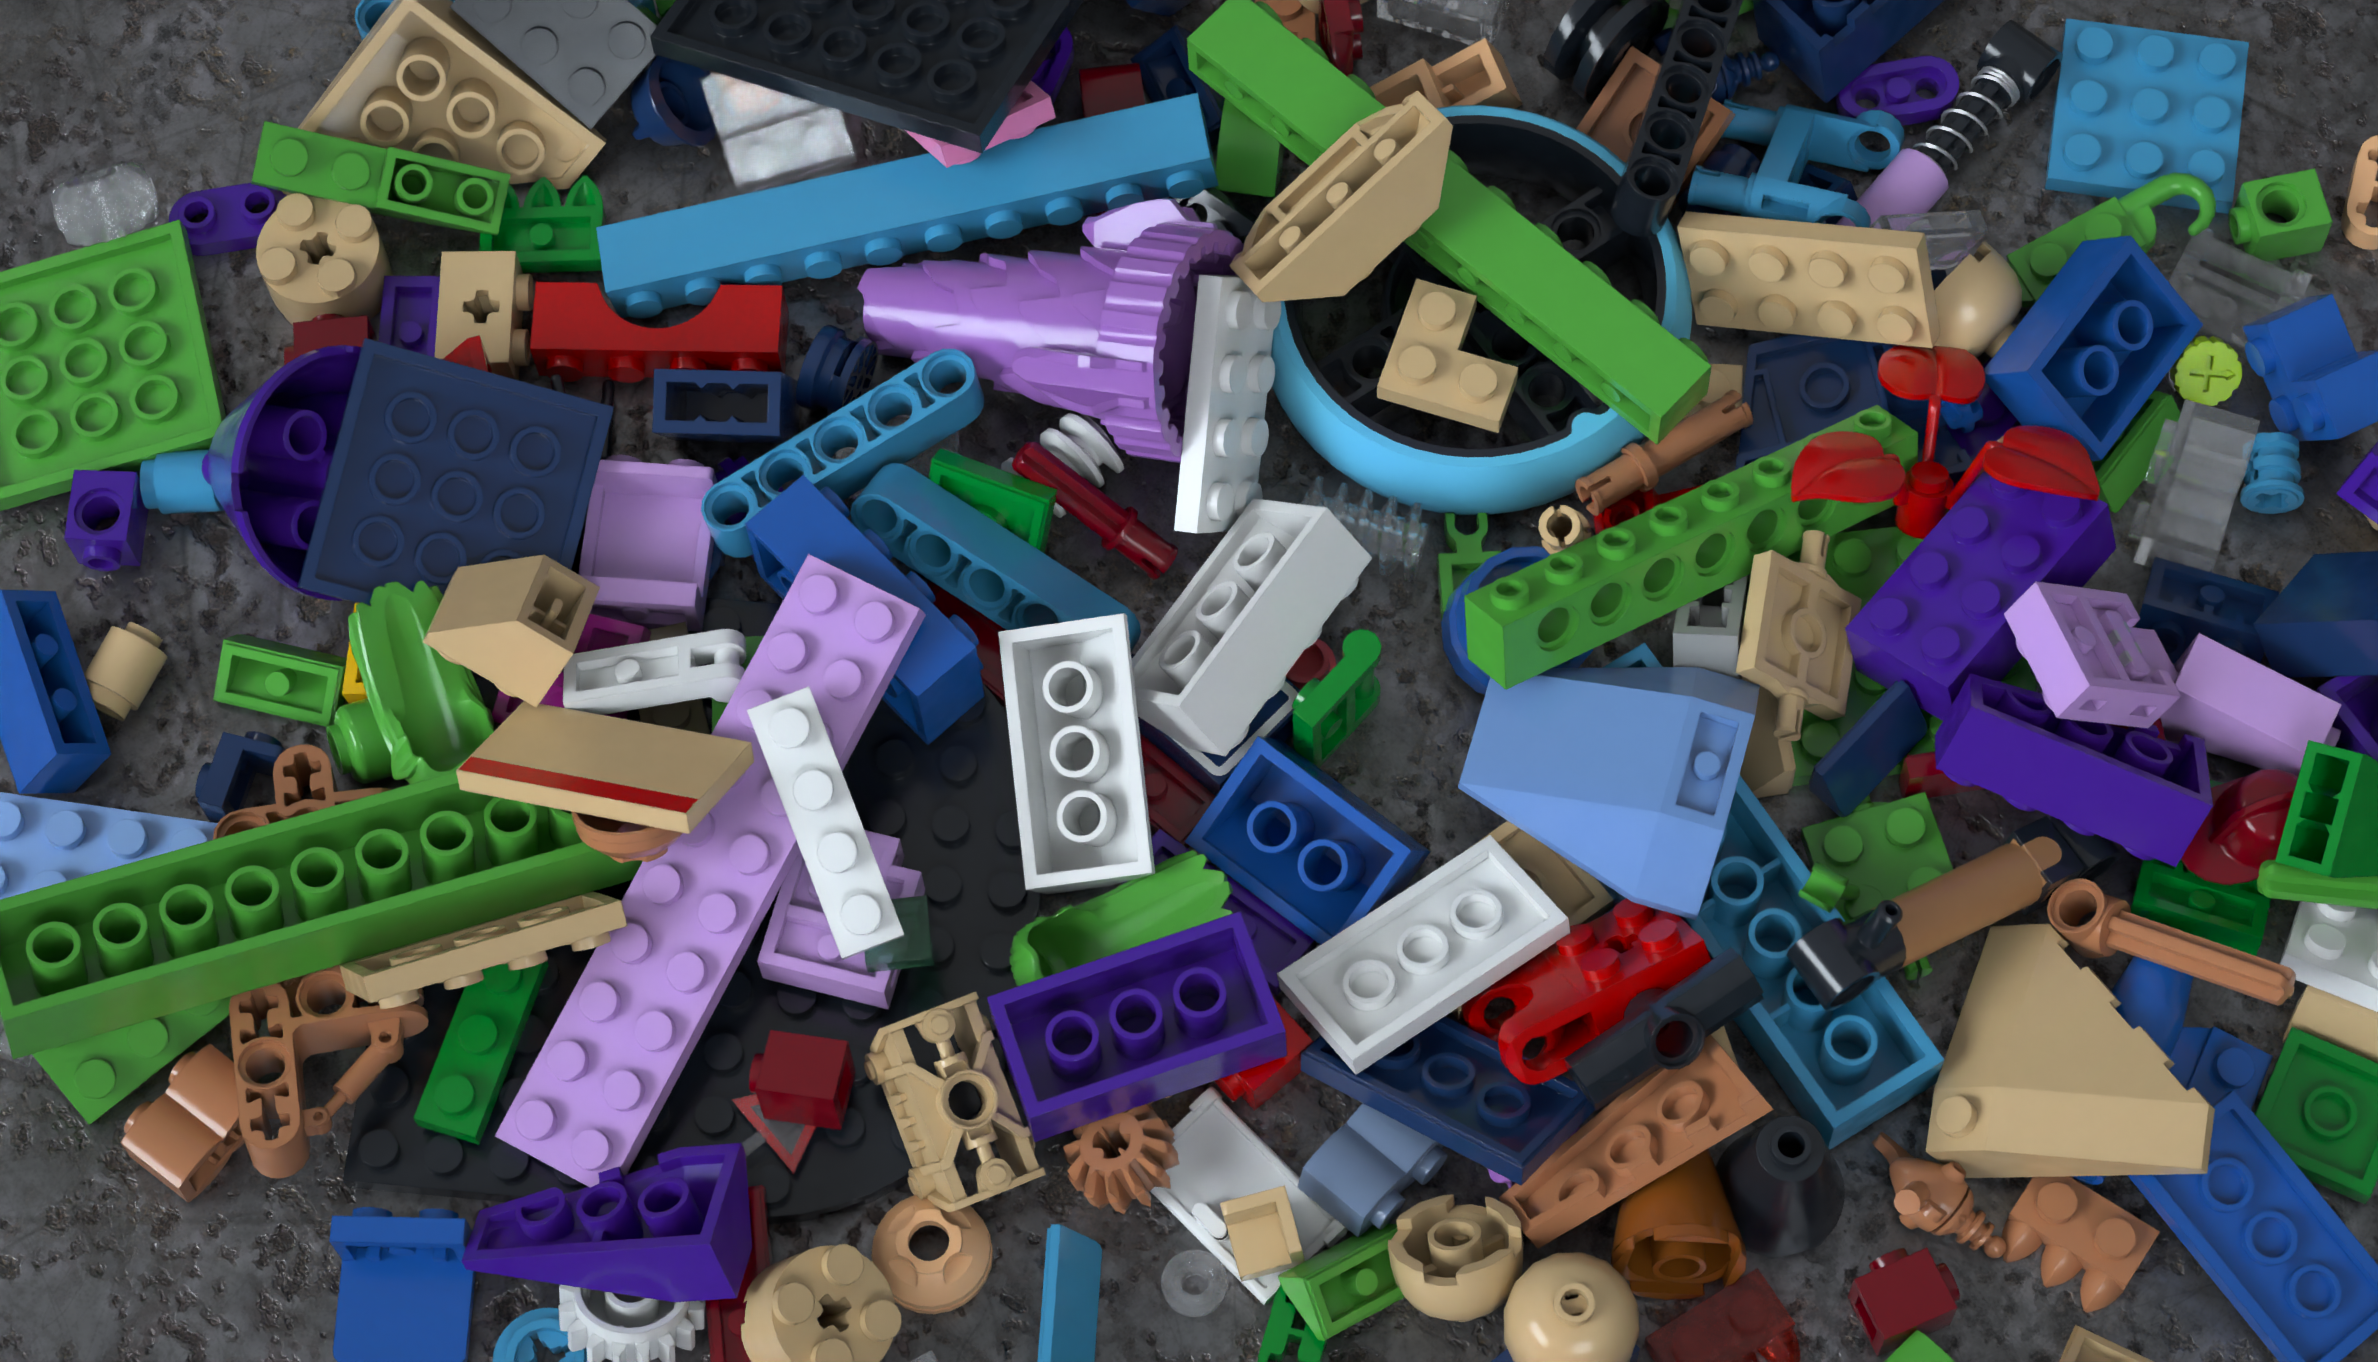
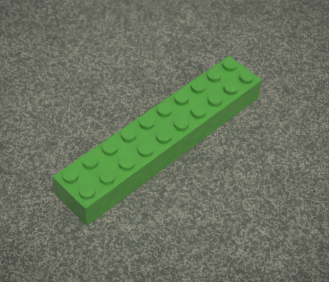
[0,772,643,1059]

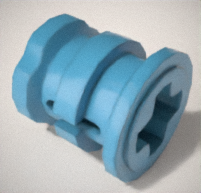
[2240,432,2305,514]

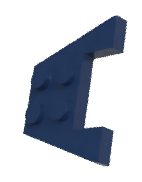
[1735,334,1972,483]

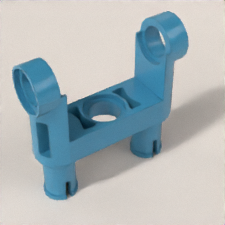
[1688,99,1905,228]

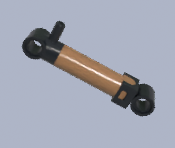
[1786,816,2122,1012]

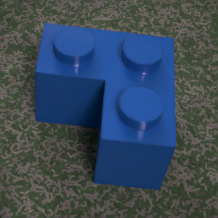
[2242,294,2378,441]

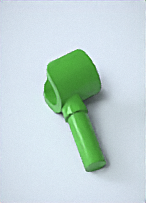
[1798,861,1860,913]

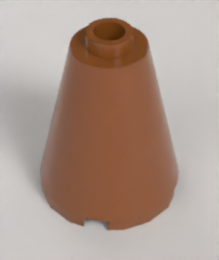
[1611,1148,1747,1300]

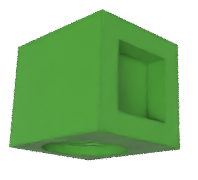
[2228,168,2333,265]

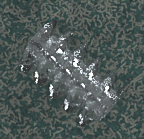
[1302,476,1432,584]

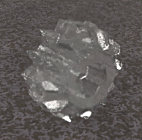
[51,161,159,247]

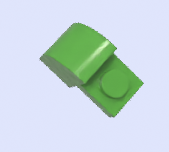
[1214,99,1285,197]

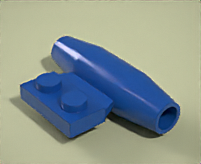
[2070,956,2273,1185]

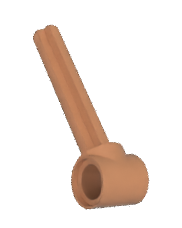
[2047,879,2296,1006]

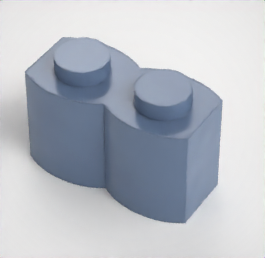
[1297,1103,1448,1237]

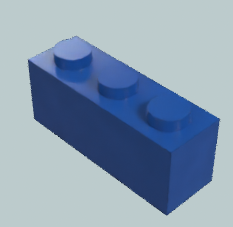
[0,590,111,794]

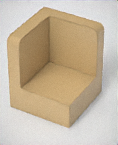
[1220,1185,1305,1282]

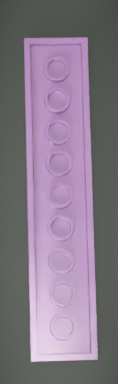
[495,554,926,1188]

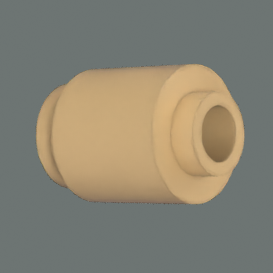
[84,622,168,721]

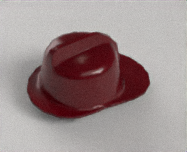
[2181,769,2298,885]

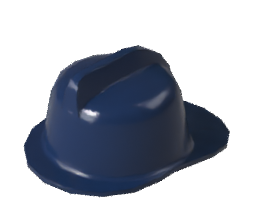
[630,55,733,146]

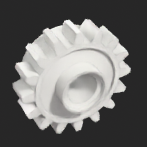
[558,1285,706,1362]

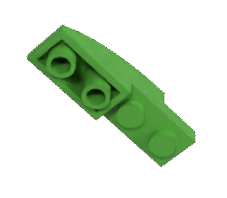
[251,121,511,235]

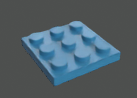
[2044,18,2249,214]

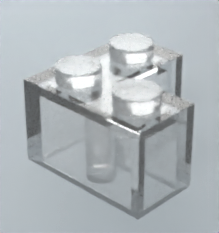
[2128,399,2260,572]

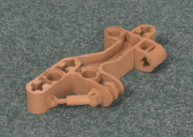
[213,744,429,1178]

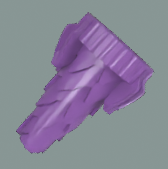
[858,198,1244,463]

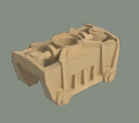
[864,992,1046,1212]

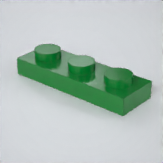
[413,961,549,1145]

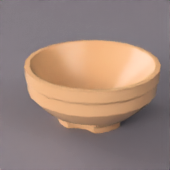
[871,1195,993,1314]

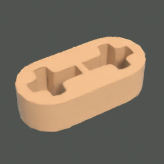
[2341,135,2378,250]

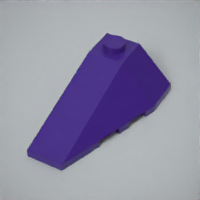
[461,1143,752,1302]

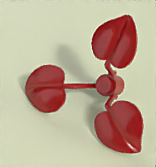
[1791,345,2100,539]

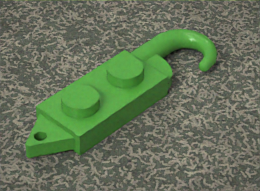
[2006,172,2216,307]

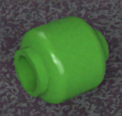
[326,698,392,784]

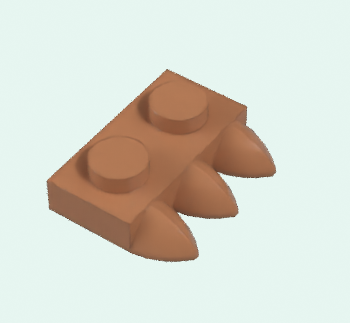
[2001,1176,2160,1313]

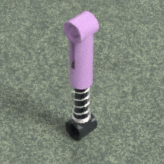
[1836,20,2063,232]

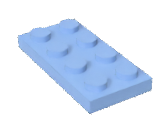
[0,792,218,899]

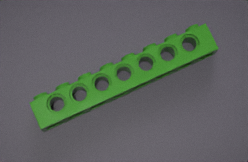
[1464,405,1918,690]

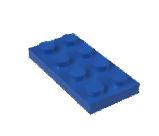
[2127,1090,2378,1362]

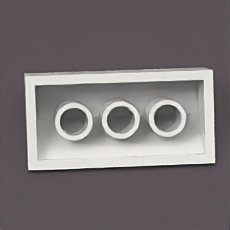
[1132,498,1372,756]
[998,613,1155,895]

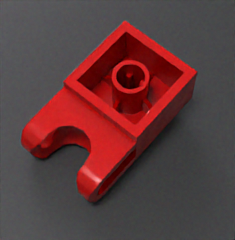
[1461,898,1711,1085]

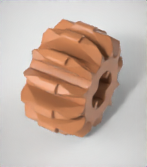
[1063,1104,1180,1215]

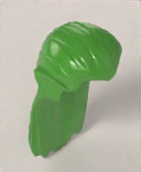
[348,580,496,784]
[1009,850,1233,986]

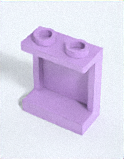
[578,455,717,632]

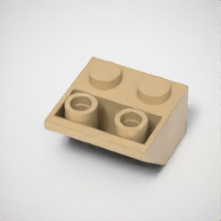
[423,555,600,708]

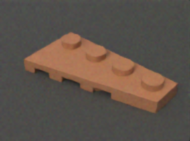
[1499,1035,1774,1249]

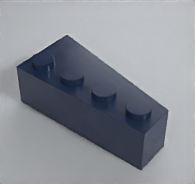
[1752,0,1944,103]

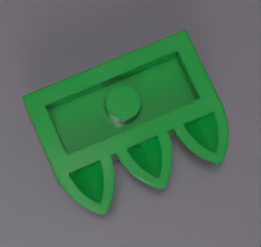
[479,176,607,273]
[2130,859,2271,956]

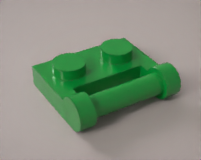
[1292,629,1381,768]

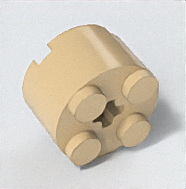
[256,193,393,326]
[741,1244,902,1362]

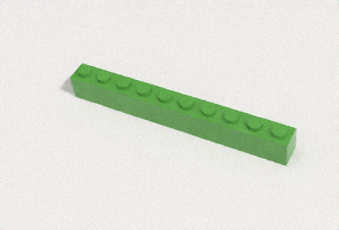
[1187,0,1712,445]

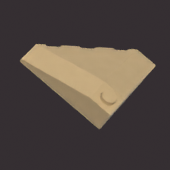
[282,0,607,196]
[1925,923,2215,1178]

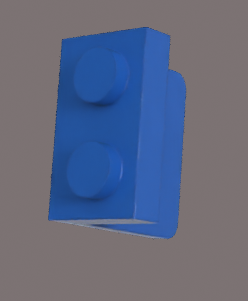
[329,1207,476,1362]

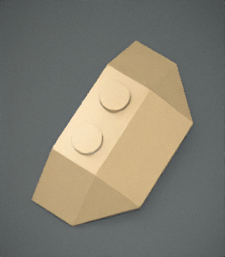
[1229,91,1453,302]

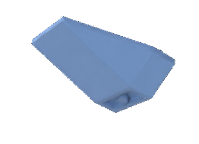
[1458,667,1760,920]

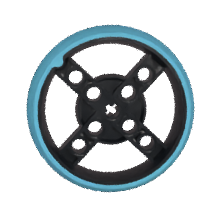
[1271,105,1692,515]

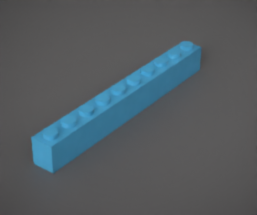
[596,93,1219,319]

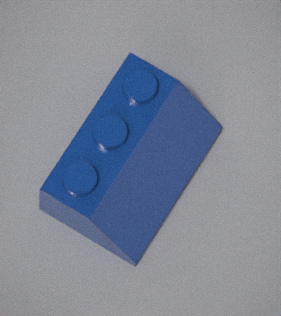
[1185,736,1431,945]

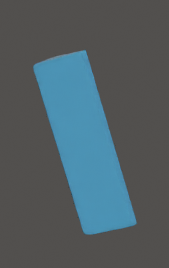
[1037,1224,1102,1362]

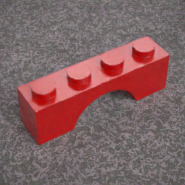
[530,282,789,383]

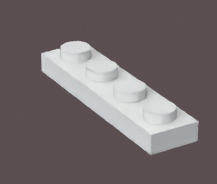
[747,686,905,960]

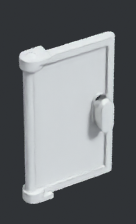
[1150,1087,1348,1306]

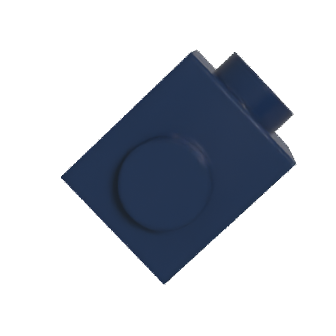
[195,731,285,823]

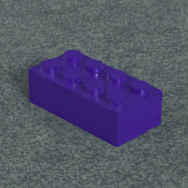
[1845,471,2116,721]
[987,911,1287,1142]

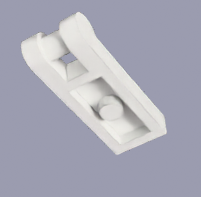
[563,629,746,715]

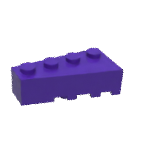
[1935,674,2213,867]

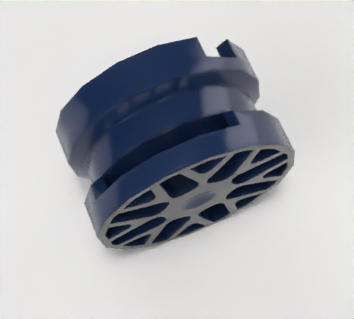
[796,325,878,415]

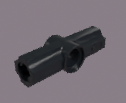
[1564,948,1764,1110]

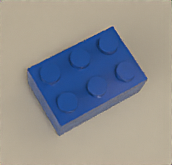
[1984,235,2203,461]

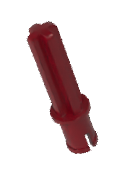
[1012,441,1178,580]

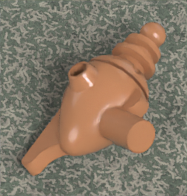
[1872,1132,2007,1258]

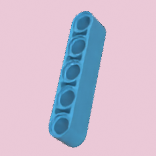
[701,349,984,558]
[850,463,1141,651]

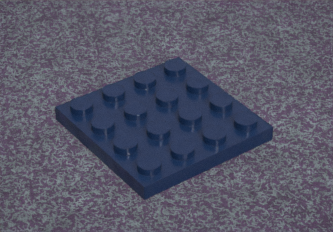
[297,338,614,606]

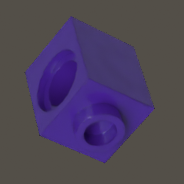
[64,470,149,571]

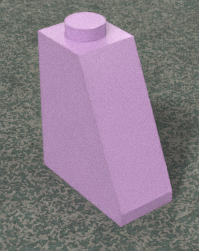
[2158,633,2342,777]

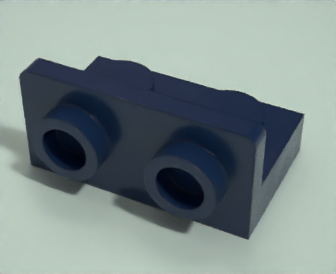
[2135,556,2280,664]

